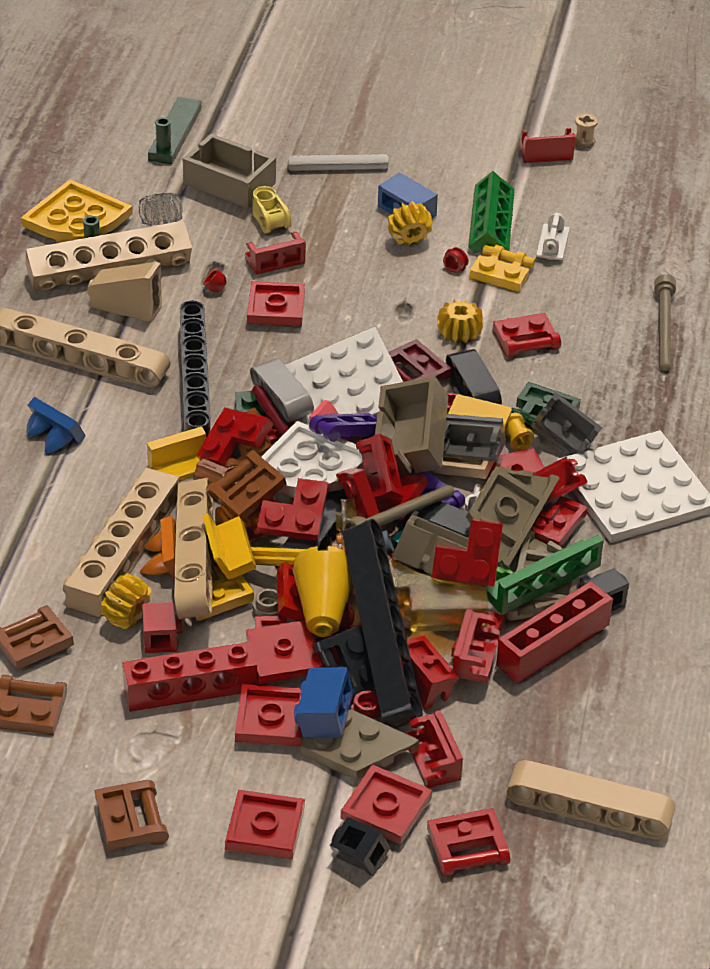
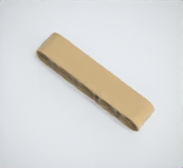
[506,760,675,840]

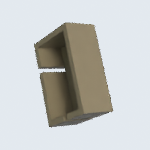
[182,133,276,209]
[375,376,448,476]
[392,514,483,595]

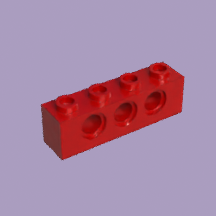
[122,641,257,712]

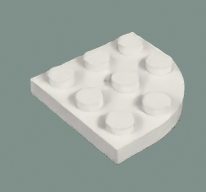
[248,421,364,498]

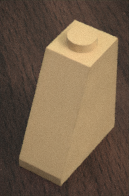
[87,262,162,322]

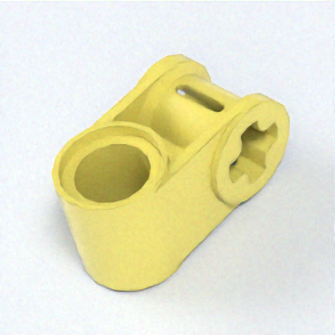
[253,186,292,234]

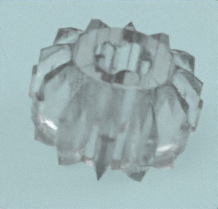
[138,193,183,227]

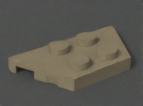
[466,466,559,568]
[507,530,579,621]
[301,709,419,780]

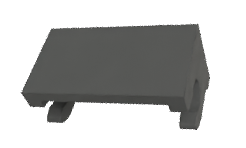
[531,393,602,455]
[443,414,506,462]

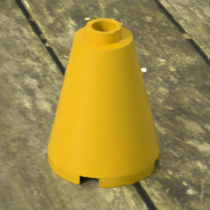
[293,546,353,637]

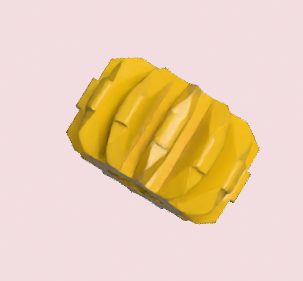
[387,201,433,247]
[437,299,484,343]
[101,573,151,629]

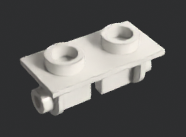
[536,213,570,261]

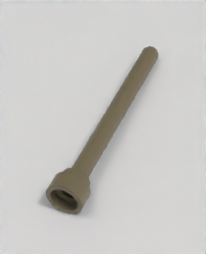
[654,274,676,371]
[342,485,454,531]

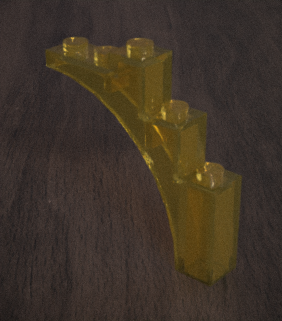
[331,499,488,631]

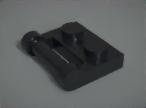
[311,624,375,699]

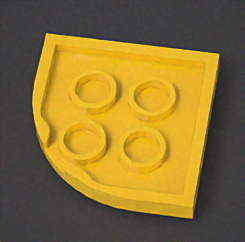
[21,179,133,242]

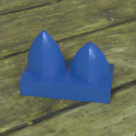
[26,397,86,454]

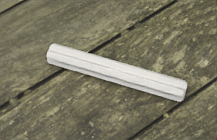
[288,154,389,171]

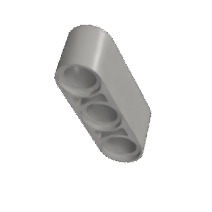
[250,358,314,423]

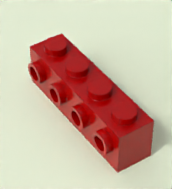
[496,581,613,683]

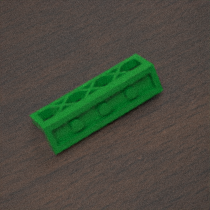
[468,171,515,253]
[483,535,604,615]

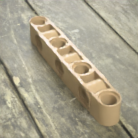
[0,308,171,388]
[174,478,213,619]

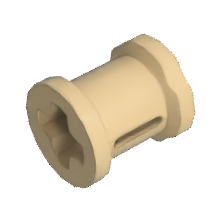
[575,114,598,147]

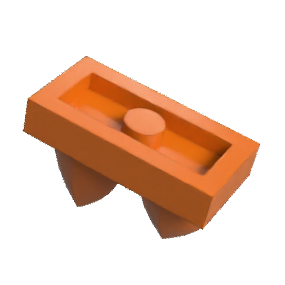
[140,515,176,580]

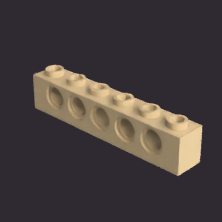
[25,221,192,290]
[63,467,179,617]

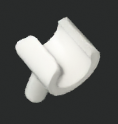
[465,484,482,512]

